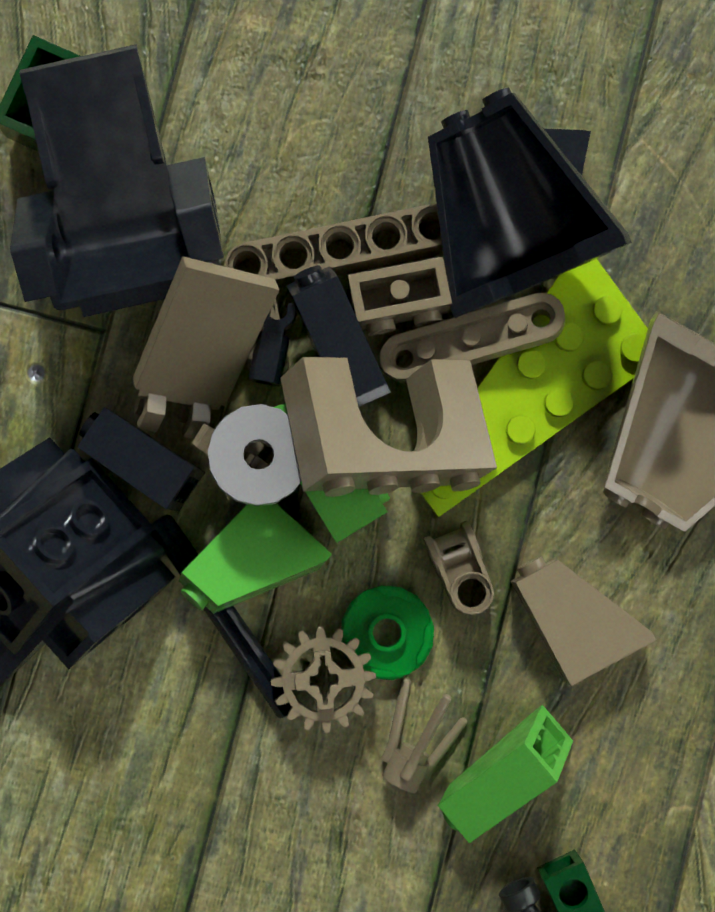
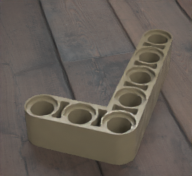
[225,204,443,375]

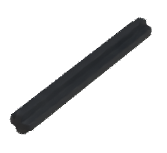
[152,514,297,719]

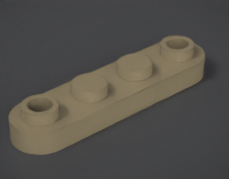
[380,293,565,384]

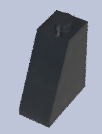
[286,265,391,407]
[77,407,205,511]

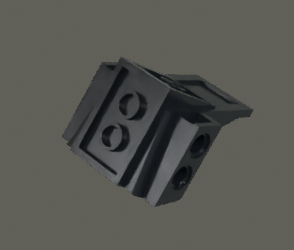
[10,44,224,317]
[0,437,176,687]

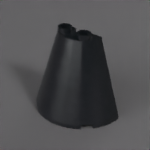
[428,87,632,318]

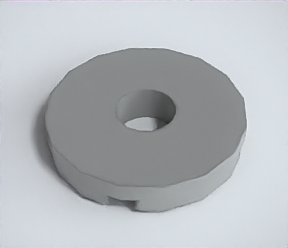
[208,404,301,506]

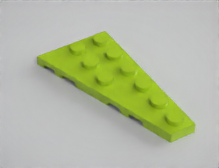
[420,259,648,518]

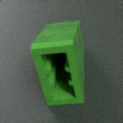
[179,503,332,614]
[438,705,573,843]

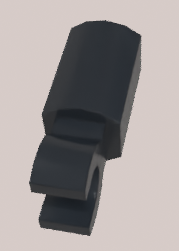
[248,303,297,386]

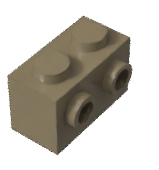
[348,257,452,336]

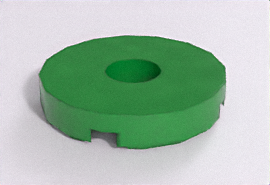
[341,585,434,680]

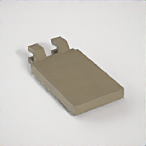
[133,256,279,439]

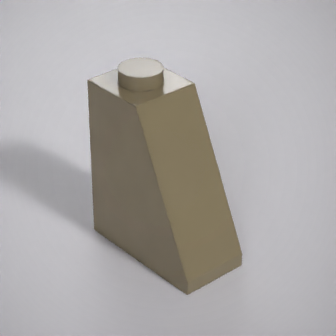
[510,556,656,686]

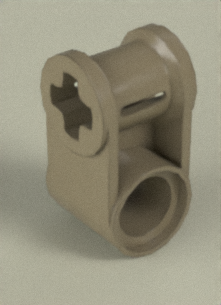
[423,521,494,615]

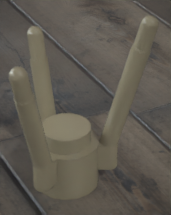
[381,677,467,793]

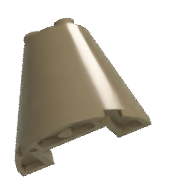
[603,311,715,532]

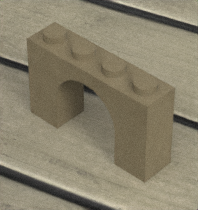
[281,357,497,497]

